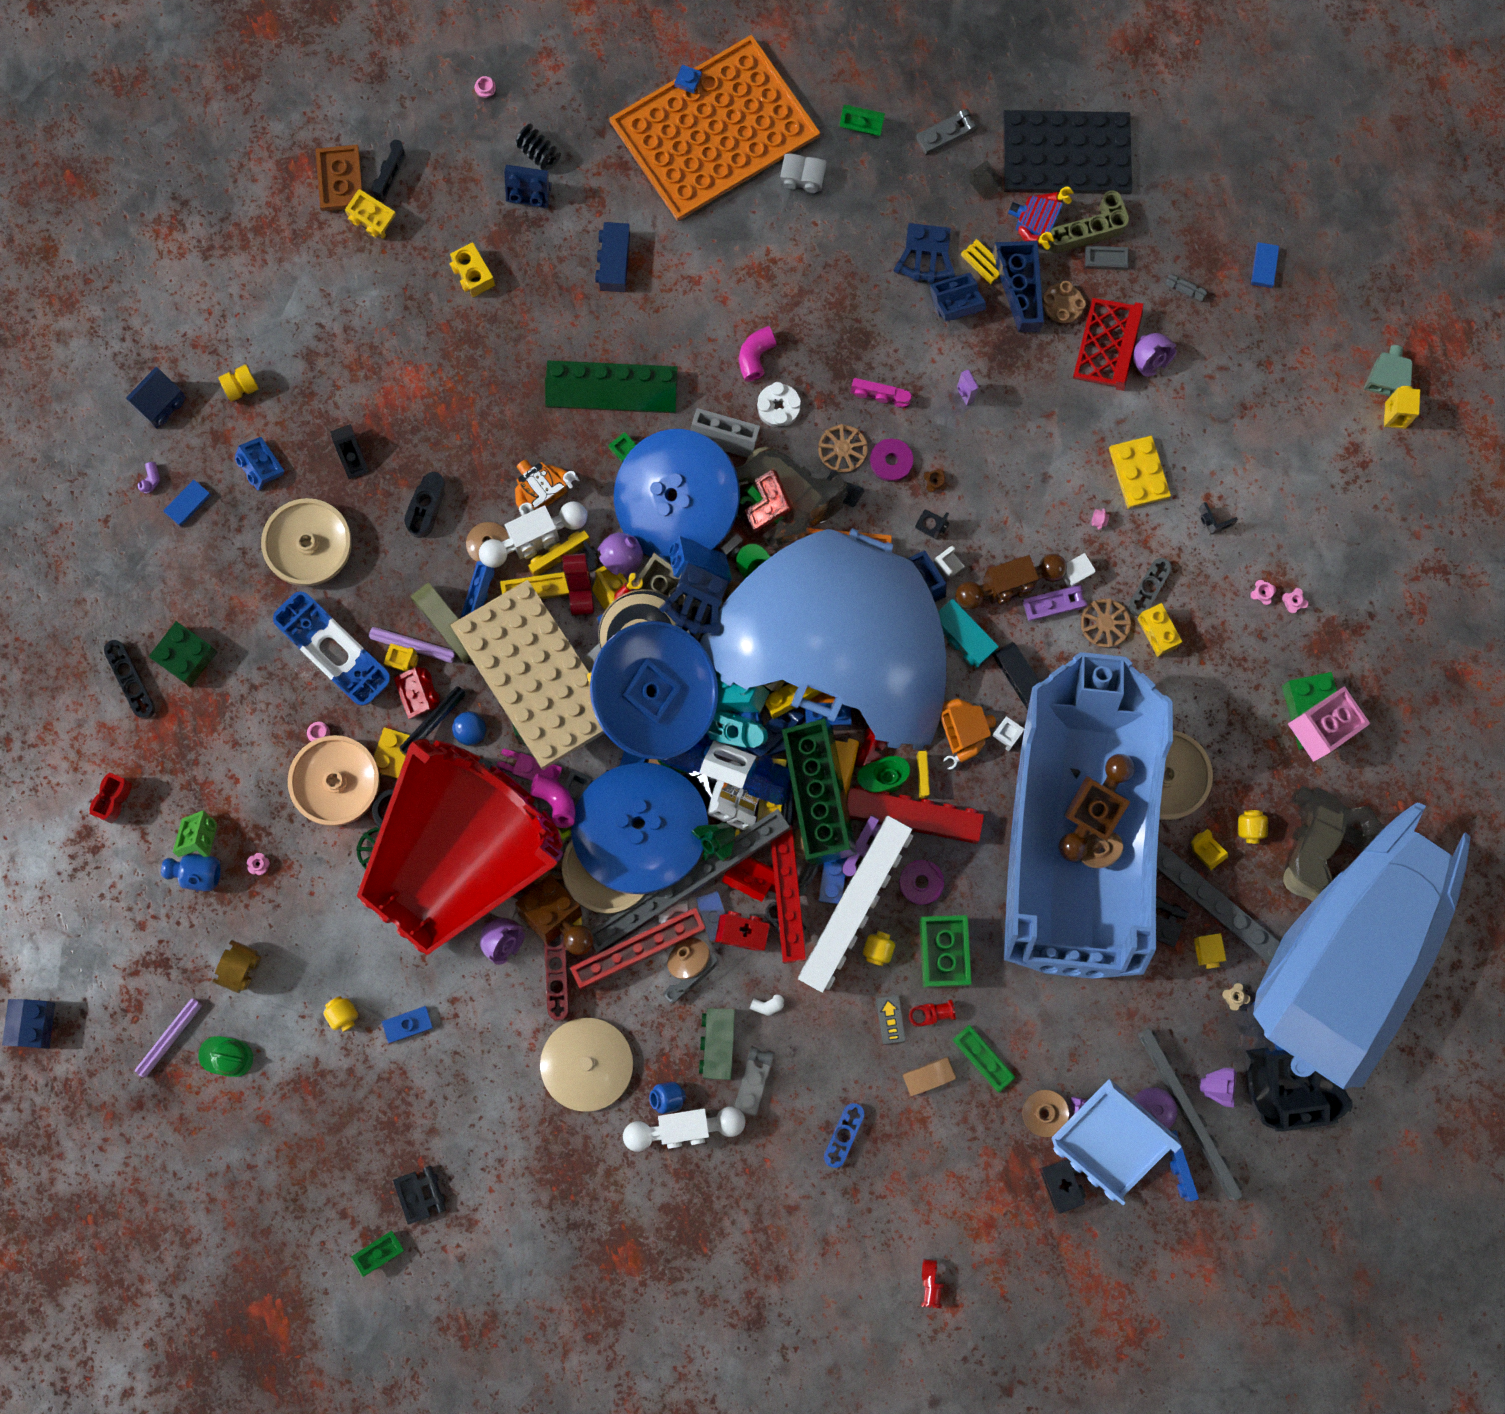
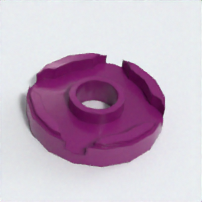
[870,438,914,482]
[899,860,944,905]

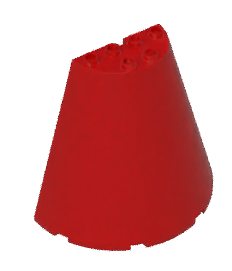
[357,739,563,955]

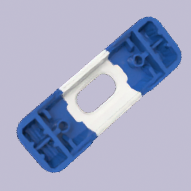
[273,591,390,706]

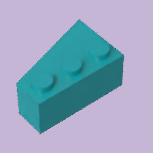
[714,669,770,713]

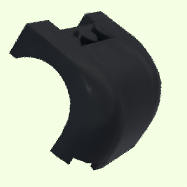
[1245,1047,1353,1132]

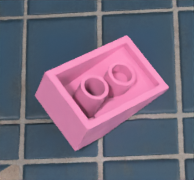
[1288,686,1370,762]

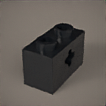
[1039,1159,1086,1214]

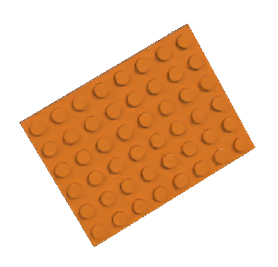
[609,34,820,222]

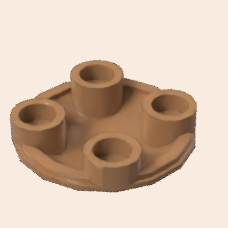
[1042,281,1086,323]

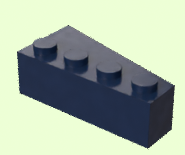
[992,241,1044,333]

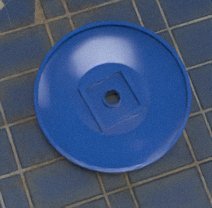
[614,429,740,561]
[590,621,718,759]
[571,763,708,894]

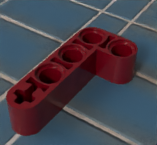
[562,553,594,616]
[544,933,570,1021]

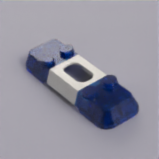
[660,734,793,805]

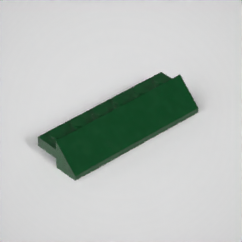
[545,360,678,414]

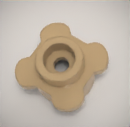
[1222,983,1250,1011]

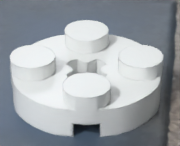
[757,382,801,427]

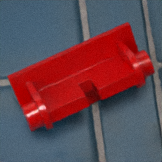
[854,727,887,766]

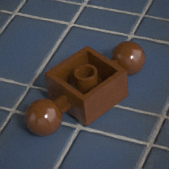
[955,554,1067,610]
[1058,754,1135,862]
[515,874,594,955]

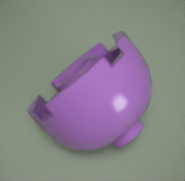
[1133,333,1177,377]
[598,532,643,577]
[480,917,525,965]
[1133,1087,1178,1129]

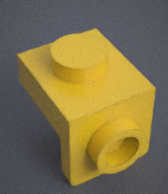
[383,643,419,672]
[1191,829,1228,870]

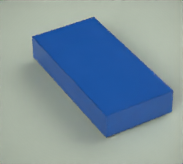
[1251,242,1279,288]
[163,480,211,527]

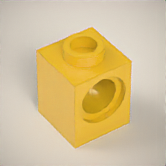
[1194,933,1226,969]

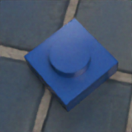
[674,65,702,94]

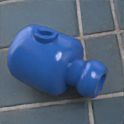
[161,853,221,892]

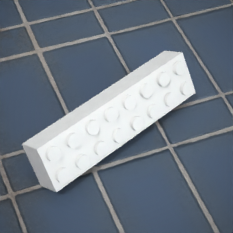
[798,816,913,993]

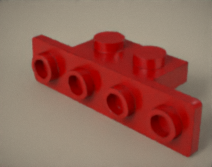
[722,856,776,902]

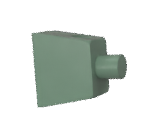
[1364,345,1412,397]

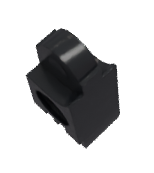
[404,472,446,538]

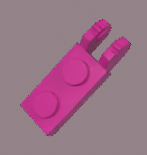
[850,378,912,408]
[496,748,563,782]

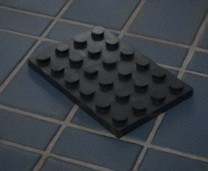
[1003,110,1132,194]

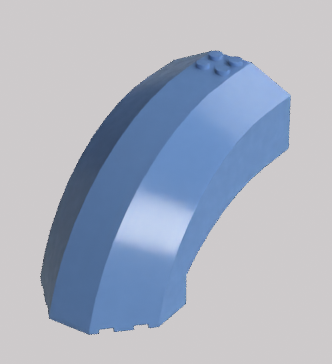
[1004,652,1173,979]

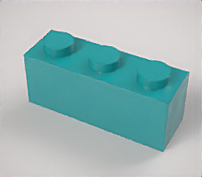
[938,598,999,669]

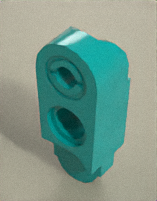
[706,711,768,748]

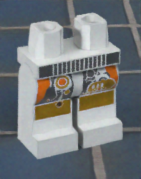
[707,761,763,830]

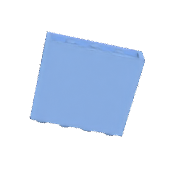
[1052,1079,1182,1205]

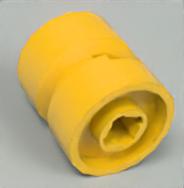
[218,364,259,402]

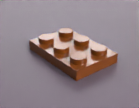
[315,144,363,211]

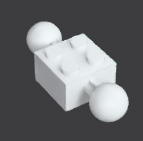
[479,501,588,568]
[623,1107,745,1152]

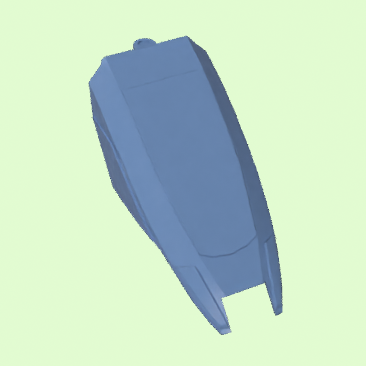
[1253,803,1471,1089]

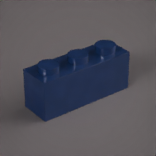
[595,222,630,292]

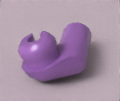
[138,462,160,493]

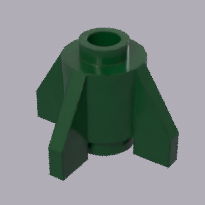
[692,823,735,862]

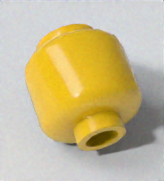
[1238,810,1268,844]
[863,931,896,966]
[323,996,358,1032]

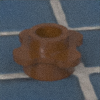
[923,469,947,493]

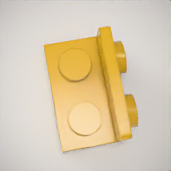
[345,189,396,239]

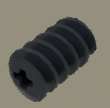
[515,123,561,171]

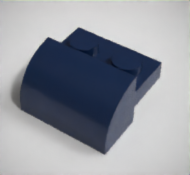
[930,273,986,322]

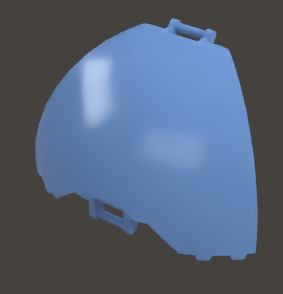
[700,528,946,750]

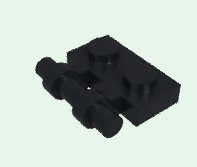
[1156,895,1189,948]
[393,1166,446,1225]

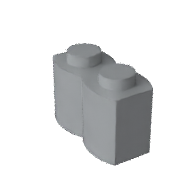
[780,154,827,193]

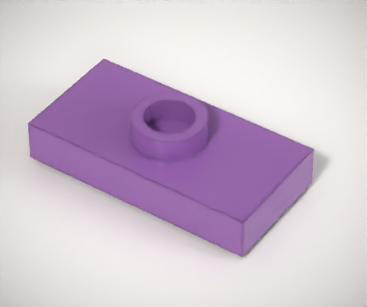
[957,370,978,406]

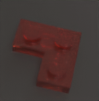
[745,469,793,531]

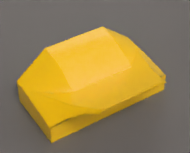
[592,566,628,609]

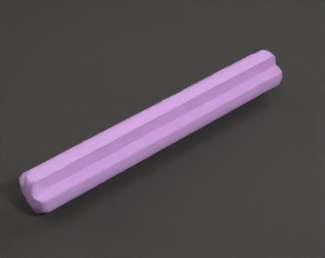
[369,627,455,663]
[135,998,202,1078]

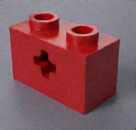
[715,911,770,951]

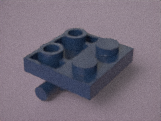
[504,164,552,208]

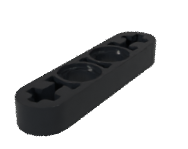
[104,640,155,719]

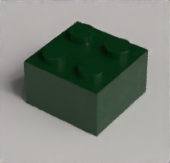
[148,621,218,687]

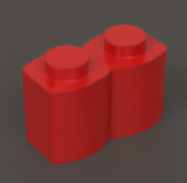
[89,772,132,824]

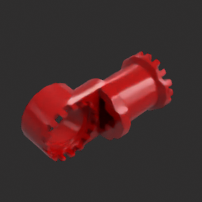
[908,999,956,1027]
[921,1259,944,1309]

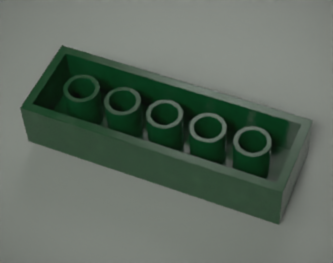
[782,718,857,865]

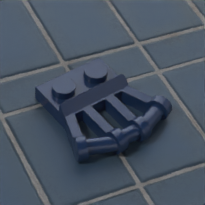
[893,223,955,284]
[659,563,729,636]

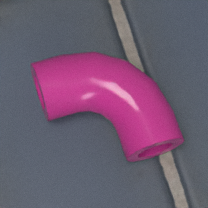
[738,326,777,382]
[530,774,575,828]

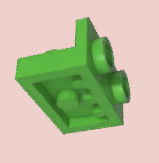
[173,810,217,858]

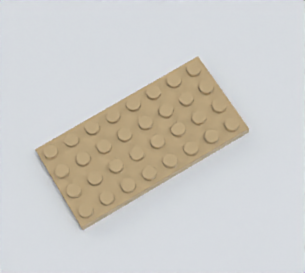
[450,580,605,770]

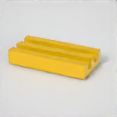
[961,239,1000,284]
[916,751,930,799]

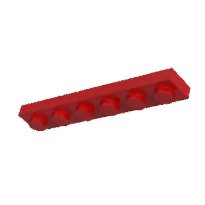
[771,825,807,964]

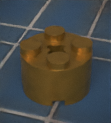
[212,940,261,993]

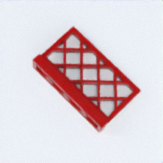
[1073,298,1144,391]

